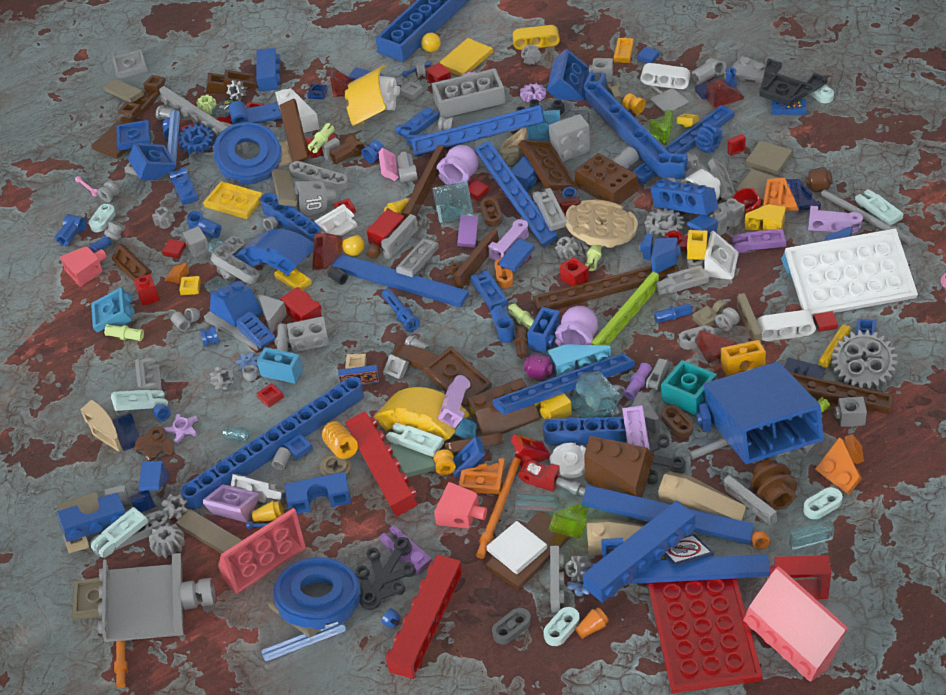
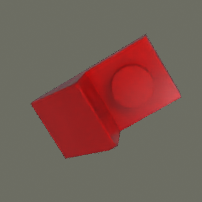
[510,434,551,467]

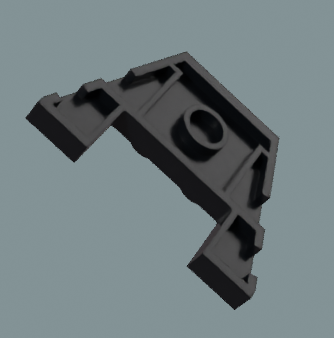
[759,58,828,106]

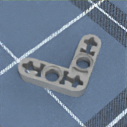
[211,236,259,284]

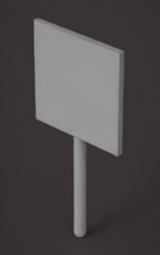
[649,85,690,114]

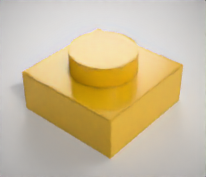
[677,114,699,127]
[180,276,201,295]

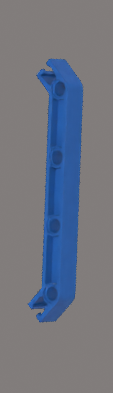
[584,72,689,179]

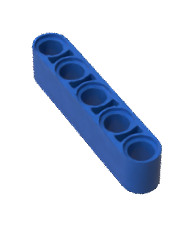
[260,193,323,248]
[543,417,627,446]

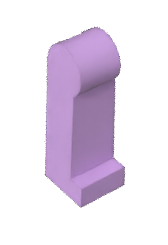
[808,206,863,233]
[488,219,529,261]
[438,375,470,428]

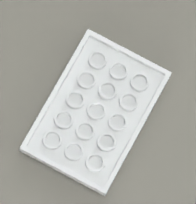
[785,229,918,317]

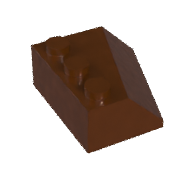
[584,436,655,498]

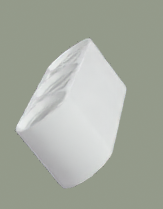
[641,63,690,89]
[757,310,816,341]

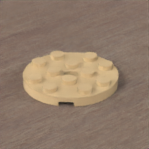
[566,200,638,248]

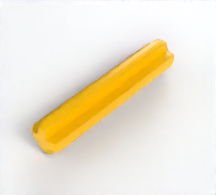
[818,324,851,368]

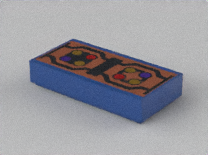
[338,365,379,385]

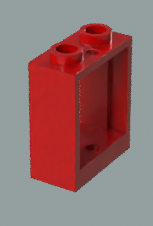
[770,555,831,599]

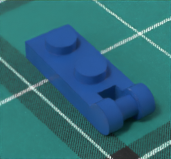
[395,107,440,139]
[169,167,199,205]
[470,269,508,311]

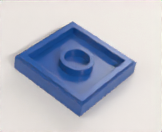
[116,120,151,151]

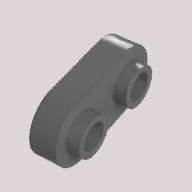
[492,608,531,644]

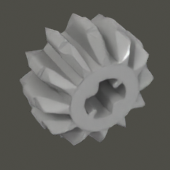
[149,523,185,559]

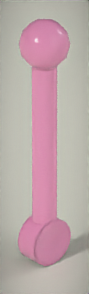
[75,176,98,196]

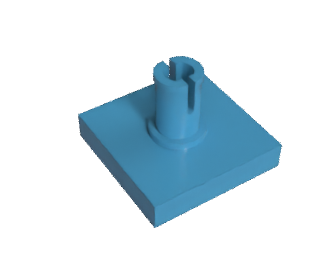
[527,110,560,141]

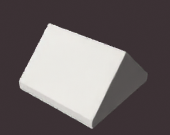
[704,231,739,280]

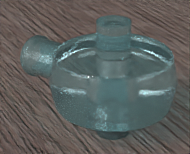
[208,238,223,253]

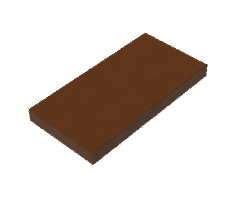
[519,140,578,191]
[486,510,573,590]

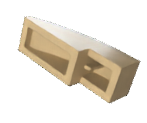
[80,400,122,452]

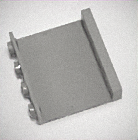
[98,553,184,642]

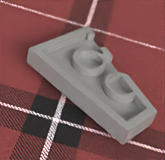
[724,56,785,84]

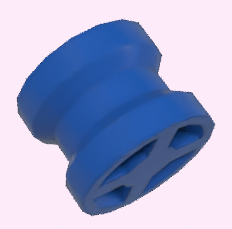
[200,325,219,347]

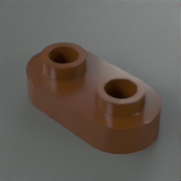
[480,198,502,226]
[661,405,694,438]

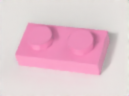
[378,148,399,181]

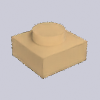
[345,354,367,369]
[63,535,89,553]

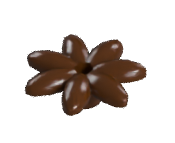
[444,261,463,279]

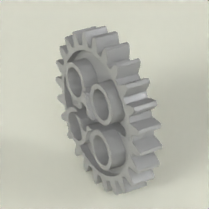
[831,330,898,390]

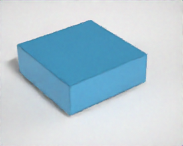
[455,417,477,439]

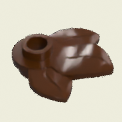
[135,426,174,461]

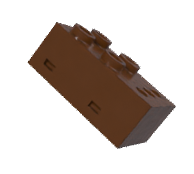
[574,153,638,205]

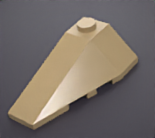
[659,471,746,521]
[586,518,645,556]

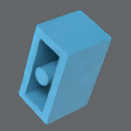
[257,347,303,384]

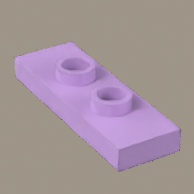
[622,405,650,450]

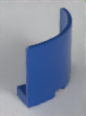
[234,229,317,276]

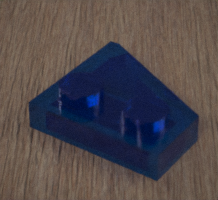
[786,179,821,210]

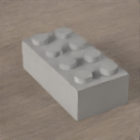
[432,68,505,118]

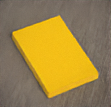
[440,38,493,76]
[203,181,264,220]

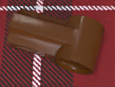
[329,136,365,164]

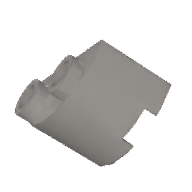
[713,198,745,236]

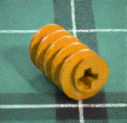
[322,421,358,459]

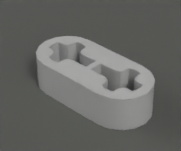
[679,325,715,350]

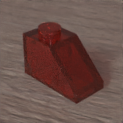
[706,79,744,109]
[312,233,343,270]

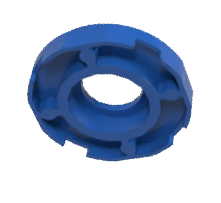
[213,122,282,185]
[273,557,360,629]

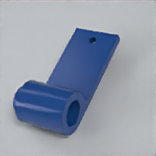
[229,101,281,125]

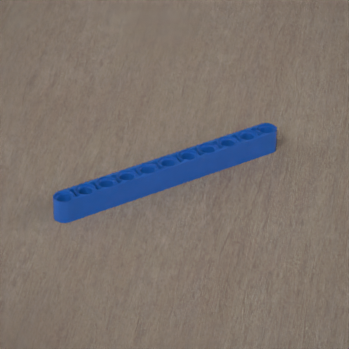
[181,377,364,510]

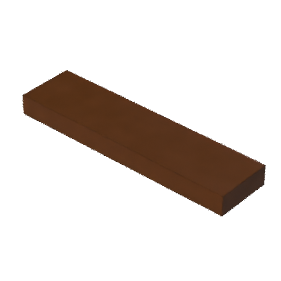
[279,99,310,162]
[454,228,499,289]

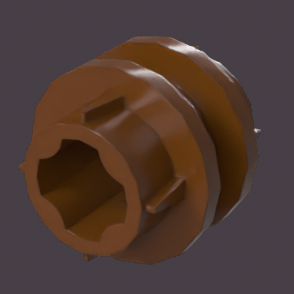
[751,459,798,510]

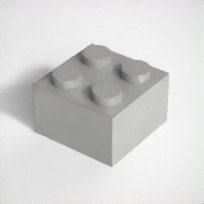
[549,114,590,162]

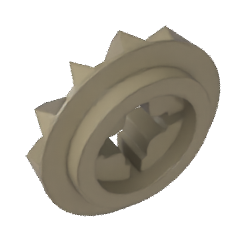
[319,454,352,476]

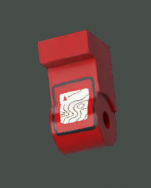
[518,460,561,492]

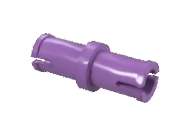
[623,363,652,400]

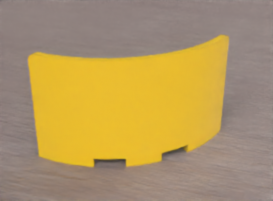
[345,65,386,126]
[374,387,469,441]

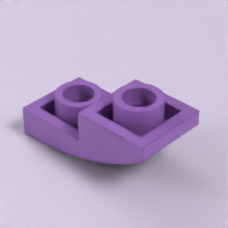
[457,215,478,247]

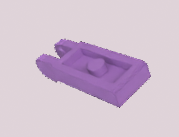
[732,229,786,253]
[379,525,433,575]

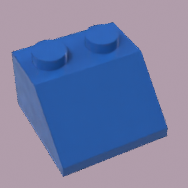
[128,143,177,181]
[210,281,263,327]

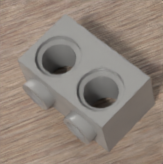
[287,316,329,353]

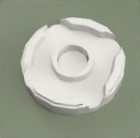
[550,442,586,479]

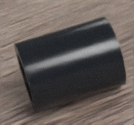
[328,266,348,285]

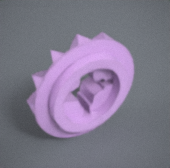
[520,83,546,102]

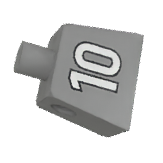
[295,181,336,217]

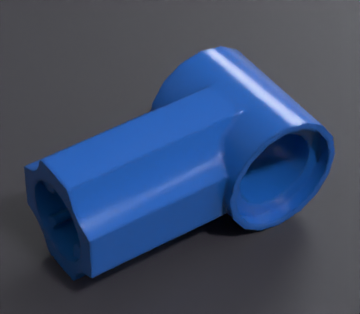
[187,211,222,239]
[55,214,87,246]
[490,305,515,343]

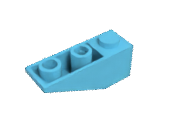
[548,344,611,377]

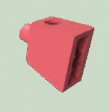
[60,247,107,287]
[434,482,487,528]

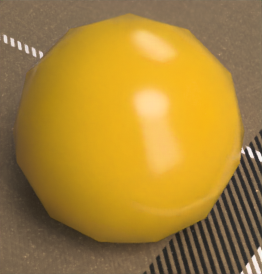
[421,33,441,53]
[342,235,365,257]

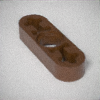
[444,433,504,453]

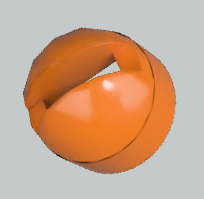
[752,531,770,550]

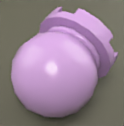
[437,145,479,189]
[555,306,598,346]

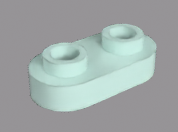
[809,85,834,104]
[89,204,116,232]
[803,487,842,519]
[544,607,580,646]

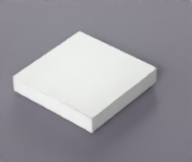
[486,521,547,574]

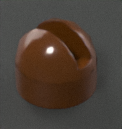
[366,243,381,259]

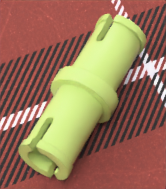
[308,123,335,153]
[585,245,603,271]
[507,304,534,330]
[104,324,144,341]

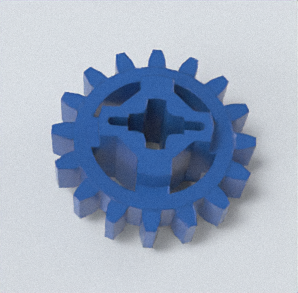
[178,123,215,155]

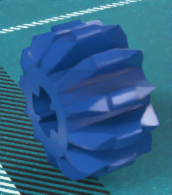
[695,123,723,153]

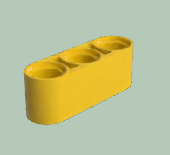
[512,25,560,50]

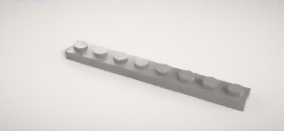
[159,86,250,154]

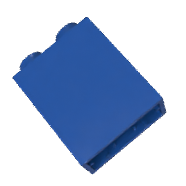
[703,361,824,464]

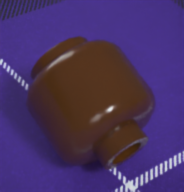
[805,167,833,192]

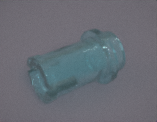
[222,426,249,443]

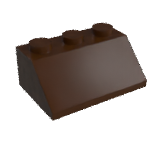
[467,378,539,436]

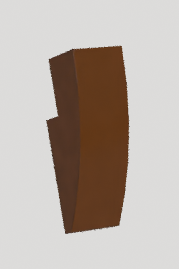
[206,70,257,93]

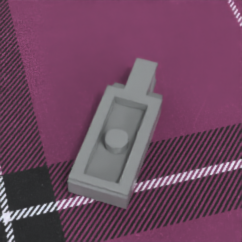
[656,265,709,295]
[231,474,286,503]

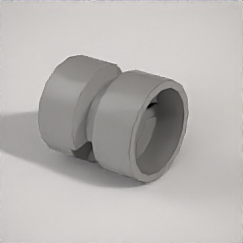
[180,577,216,610]

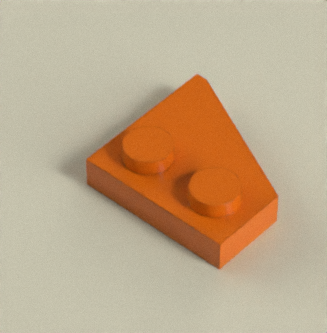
[763,178,798,211]
[815,437,862,495]
[459,458,505,494]

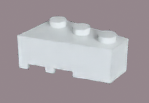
[275,88,320,133]

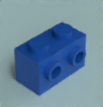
[527,307,561,353]

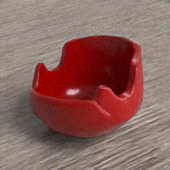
[733,188,761,216]

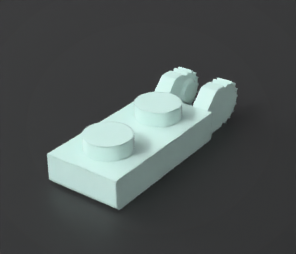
[855,189,903,226]
[111,390,168,411]
[386,423,444,457]
[91,508,148,558]

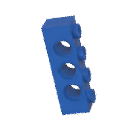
[650,179,718,215]

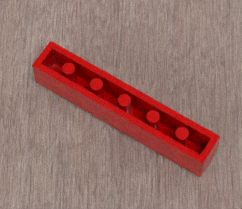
[345,411,418,517]
[385,555,463,679]

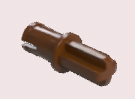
[514,326,528,359]

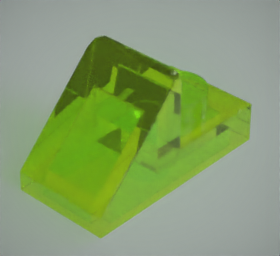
[649,110,673,145]
[549,503,589,538]

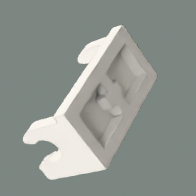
[315,204,357,243]

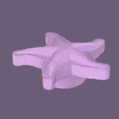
[165,414,198,443]

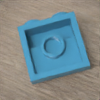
[91,287,135,333]

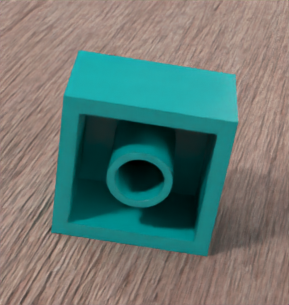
[661,360,717,415]

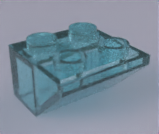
[570,371,621,418]

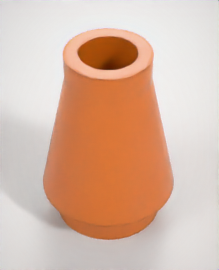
[575,608,609,639]

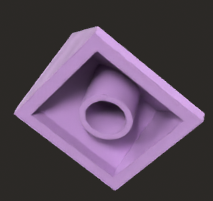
[203,484,259,523]

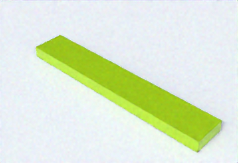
[591,272,659,346]

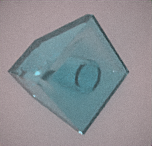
[432,181,474,223]

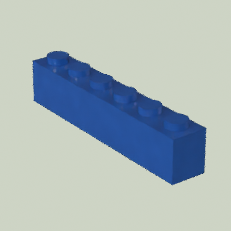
[583,501,696,603]

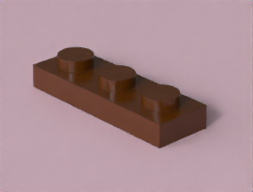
[111,244,152,280]

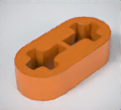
[495,258,513,288]

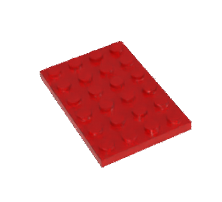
[647,578,762,694]

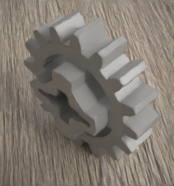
[645,208,684,238]

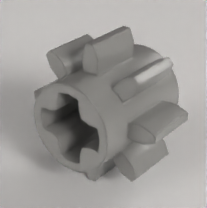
[521,44,541,65]
[226,80,247,100]
[152,207,175,229]
[555,236,579,259]
[209,366,234,390]
[161,494,187,520]
[566,556,592,582]

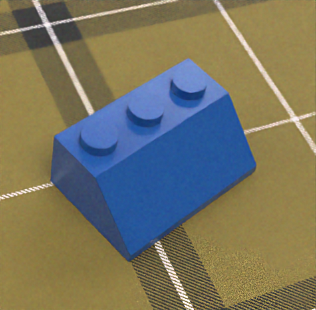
[547,49,589,101]

